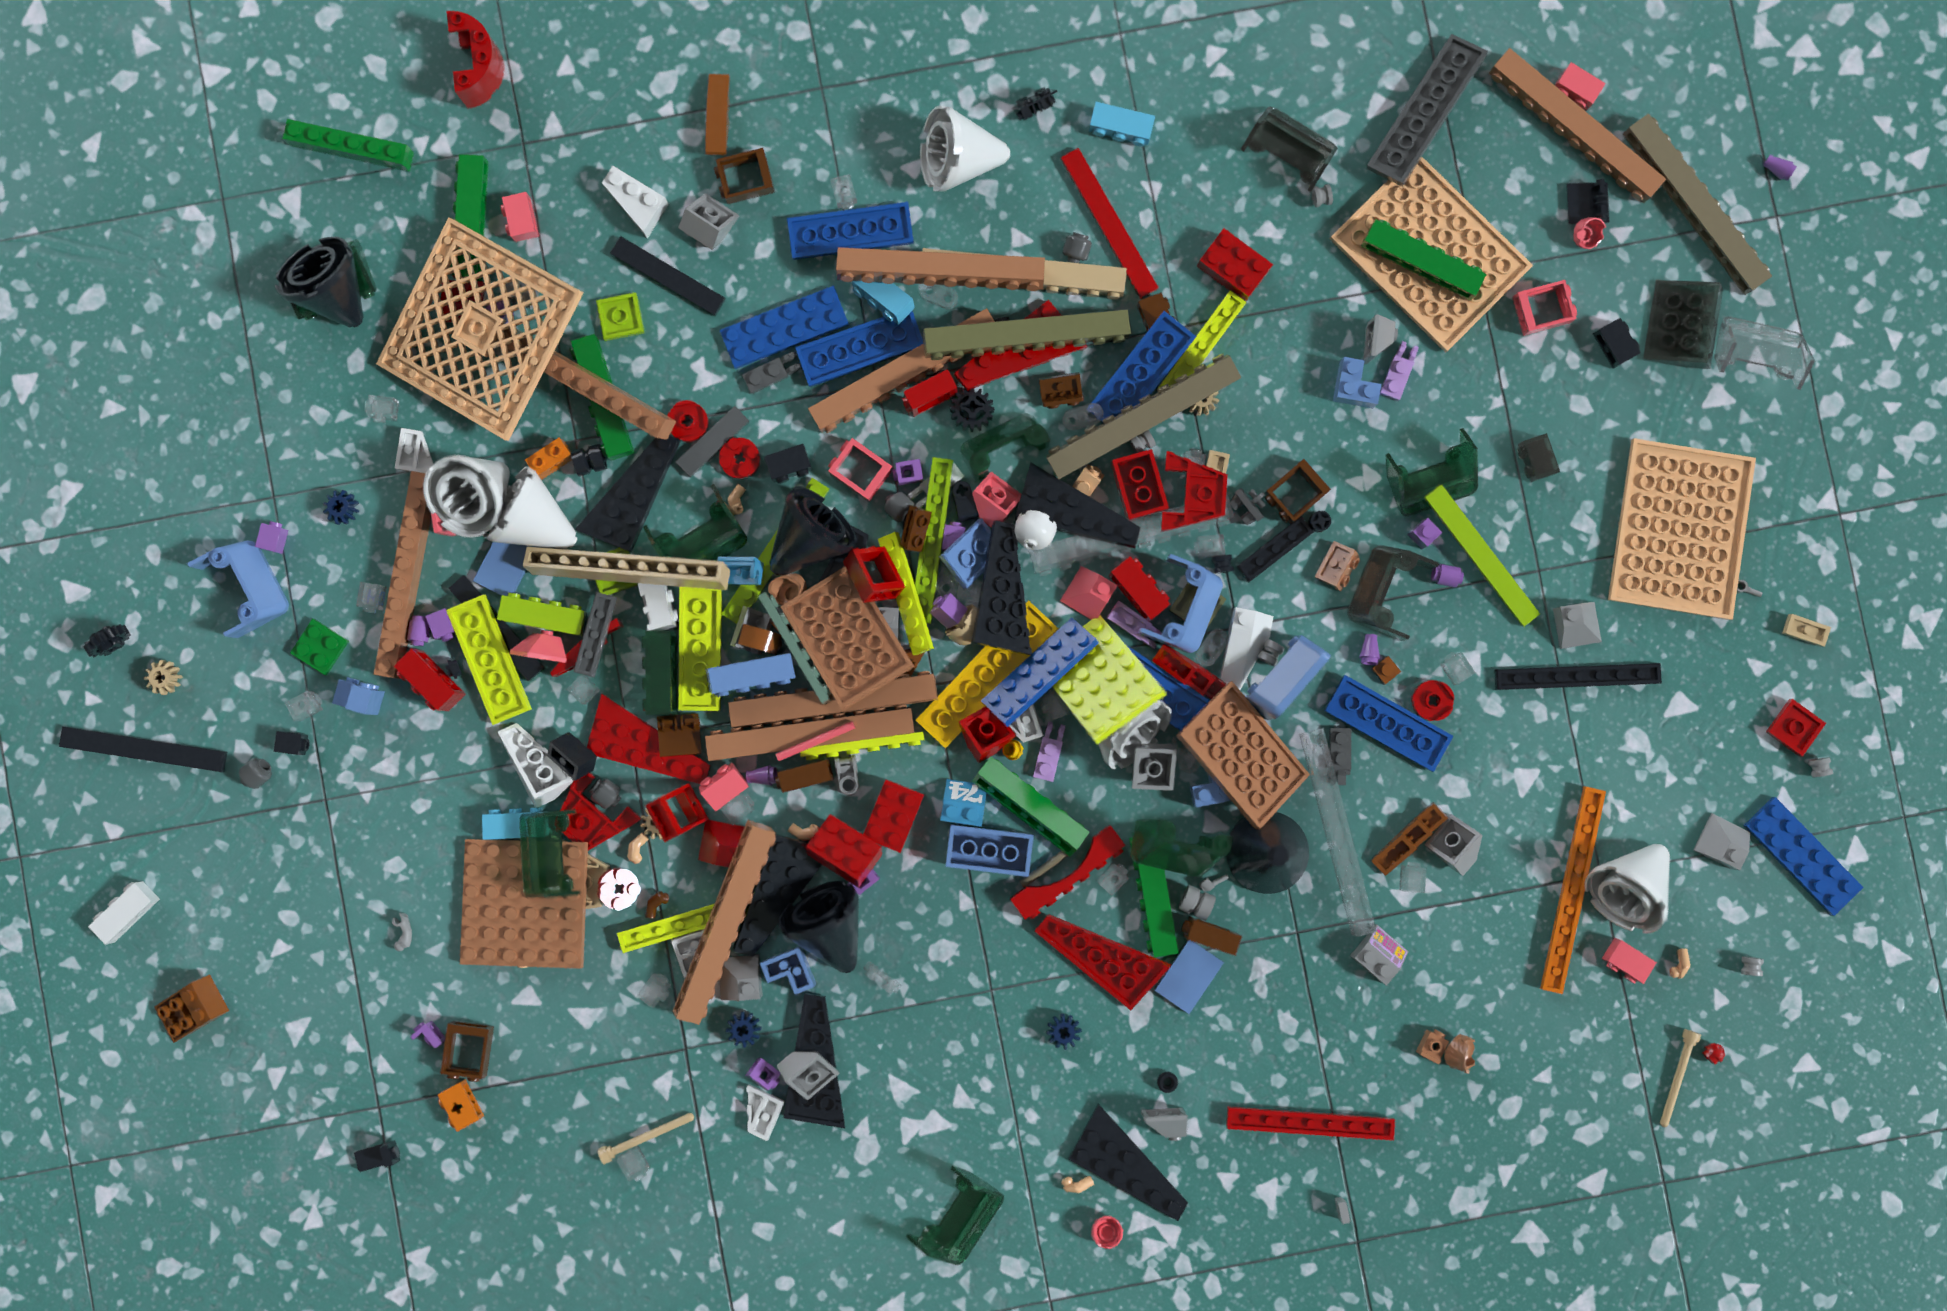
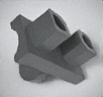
[1229,488,1265,525]

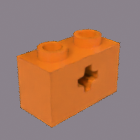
[525,437,572,480]
[438,1079,484,1132]

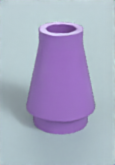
[1763,155,1797,181]
[1359,634,1380,665]
[746,765,778,786]

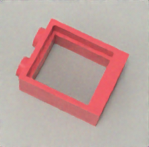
[1512,280,1577,336]
[828,438,893,502]

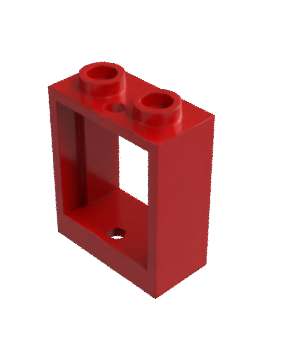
[902,369,957,417]
[843,546,905,603]
[645,783,709,843]

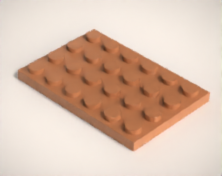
[780,567,914,711]
[1176,681,1310,829]

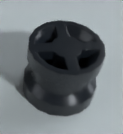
[1308,511,1331,533]
[1211,555,1234,574]

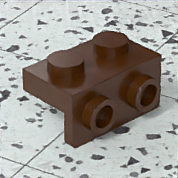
[1039,372,1084,409]
[900,505,932,552]

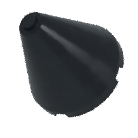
[275,237,364,327]
[769,486,857,576]
[1225,812,1309,894]
[779,881,859,973]

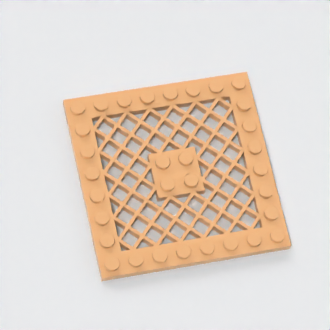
[376,217,584,441]

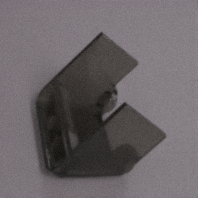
[1240,106,1338,192]
[1347,545,1439,642]

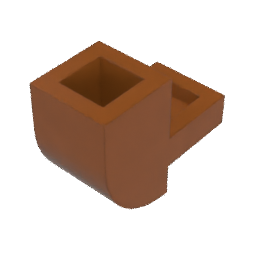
[738,624,782,655]

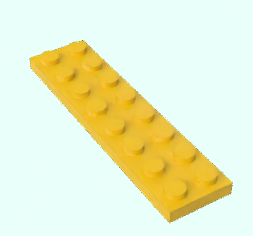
[916,600,1059,749]

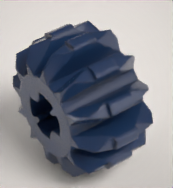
[322,490,359,525]
[726,1011,762,1048]
[1046,1013,1082,1050]

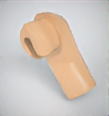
[788,823,819,841]
[627,832,649,864]
[1670,949,1690,979]
[1062,1176,1094,1193]

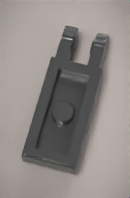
[743,352,802,394]

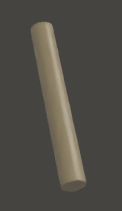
[1019,851,1068,888]

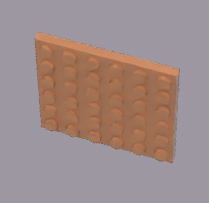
[460,839,588,969]

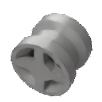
[1311,184,1333,207]
[1808,757,1833,777]
[1741,957,1764,976]

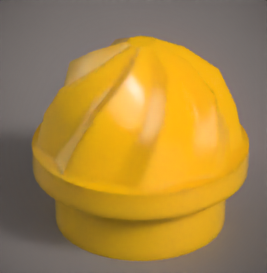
[1002,740,1024,760]

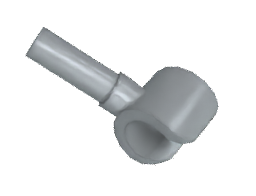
[1737,580,1763,597]
[1199,874,1229,891]

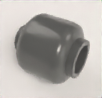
[1062,232,1092,263]
[884,492,915,522]
[239,758,272,789]
[589,778,621,809]

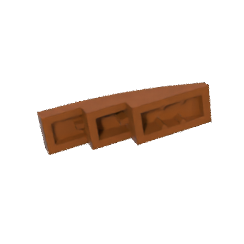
[705,74,730,155]
[1371,802,1448,876]

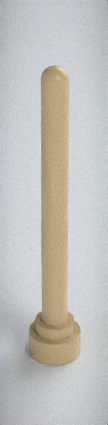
[1660,1029,1701,1127]
[598,1113,694,1165]

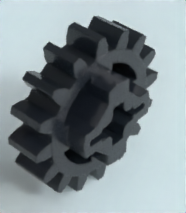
[950,388,995,432]
[83,624,131,657]

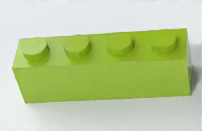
[497,592,587,636]

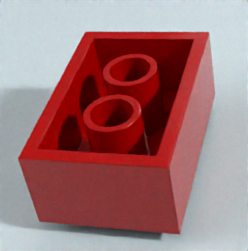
[1197,228,1273,301]
[1111,449,1169,521]
[1108,556,1170,622]
[394,648,466,711]
[863,779,925,853]
[806,814,882,888]

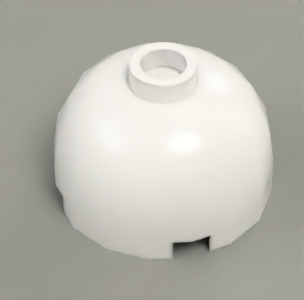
[1014,510,1057,550]

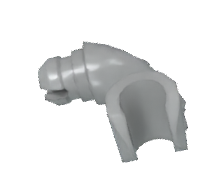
[392,913,412,952]

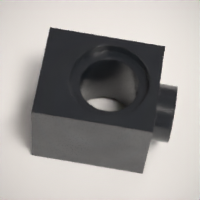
[273,731,310,755]

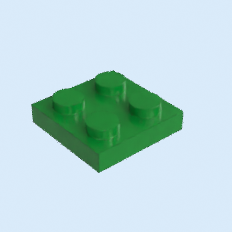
[290,618,349,675]

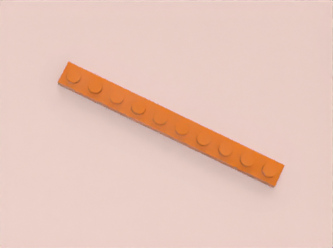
[1540,786,1606,994]

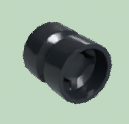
[571,444,607,477]

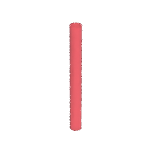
[776,721,855,761]

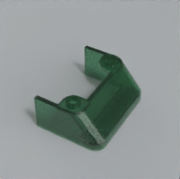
[1385,428,1478,516]
[643,484,747,561]
[519,810,581,898]
[906,1165,1004,1265]

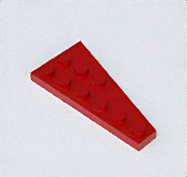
[954,300,1087,391]
[587,694,711,784]
[1035,914,1171,1011]

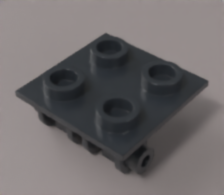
[1012,87,1057,121]
[1566,179,1609,224]

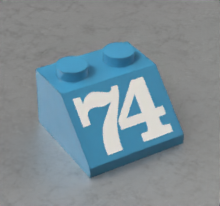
[940,779,986,827]

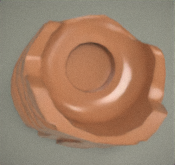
[768,573,807,606]
[1444,1034,1475,1073]

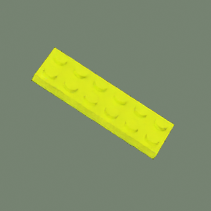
[679,587,722,711]
[446,594,532,725]

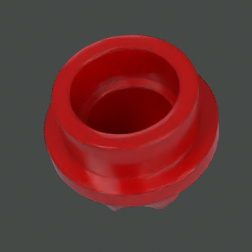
[1702,1043,1725,1065]

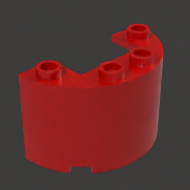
[446,11,504,109]

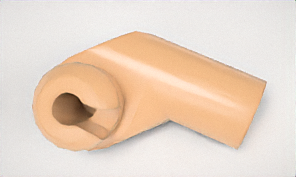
[727,484,746,515]

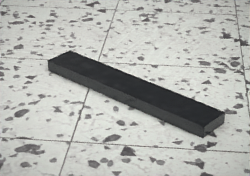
[610,236,726,316]
[449,575,545,682]

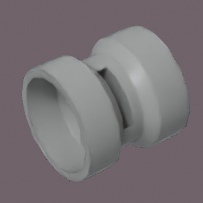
[1129,430,1156,453]
[1257,639,1285,667]

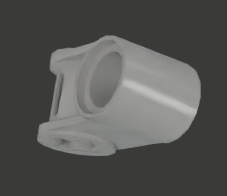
[835,754,859,795]

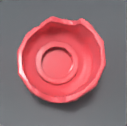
[1573,217,1606,249]
[1091,1216,1123,1249]

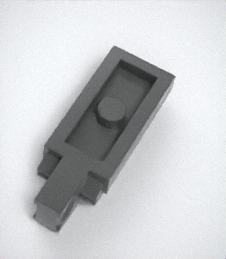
[1329,728,1351,785]

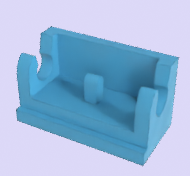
[717,557,764,585]

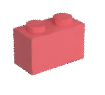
[1555,62,1606,111]
[501,192,539,242]
[699,762,749,812]
[1602,938,1657,984]

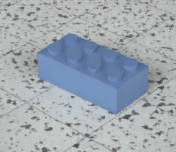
[705,653,795,697]
[946,824,1034,877]

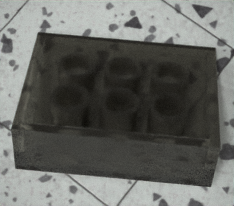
[1643,280,1723,369]

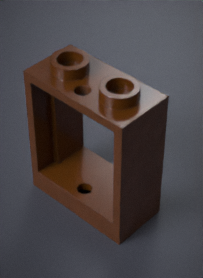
[714,148,775,204]
[1264,459,1331,524]
[775,760,834,793]
[1181,916,1242,956]
[440,1021,494,1082]

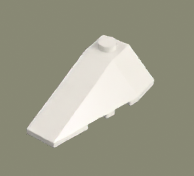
[1220,607,1274,690]
[498,723,573,808]

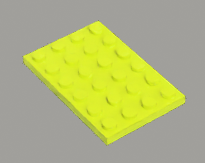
[1052,615,1166,744]

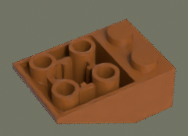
[154,975,229,1043]

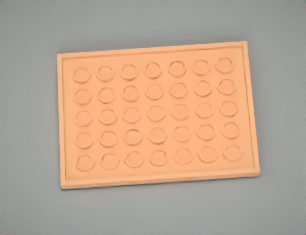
[1330,157,1533,353]
[1608,438,1756,620]

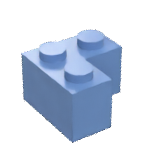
[1333,357,1381,409]
[332,677,385,715]
[1189,774,1231,807]
[760,946,816,995]

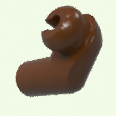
[645,891,669,918]

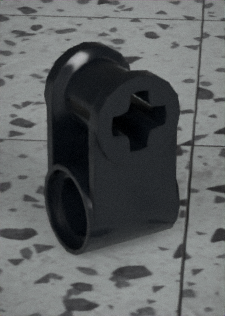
[952,481,979,522]

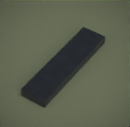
[1236,516,1314,582]

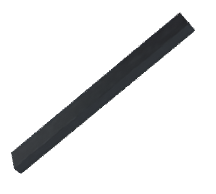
[1494,663,1662,690]
[59,726,228,772]

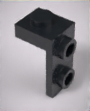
[354,1140,400,1172]

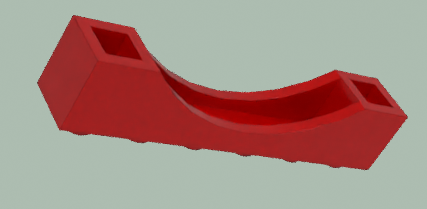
[1010,825,1126,920]

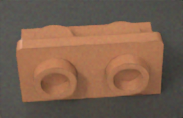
[1315,541,1360,592]

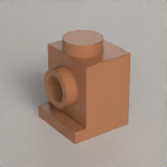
[1416,1029,1449,1064]

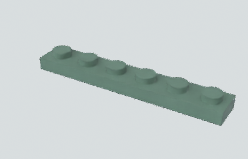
[758,592,831,705]

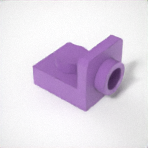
[410,1021,446,1048]

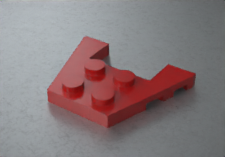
[1161,451,1228,532]
[554,772,642,851]

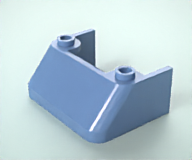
[187,540,289,638]
[1138,554,1223,653]
[1245,635,1331,720]

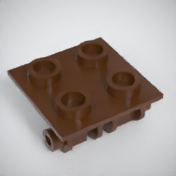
[657,713,702,757]

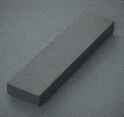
[676,406,750,478]
[573,592,617,678]

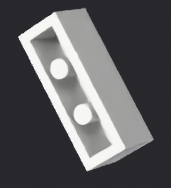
[88,881,160,945]

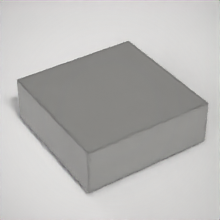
[1334,1197,1350,1224]

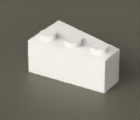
[602,166,669,238]
[638,583,679,633]

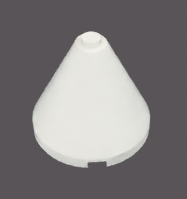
[920,106,1010,192]
[423,455,510,537]
[483,466,577,549]
[1098,700,1172,769]
[1585,844,1670,933]

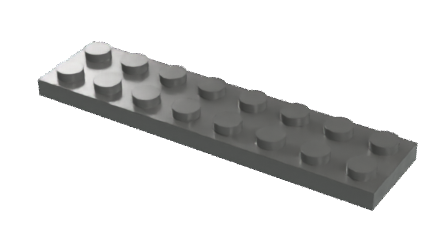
[1367,34,1488,187]

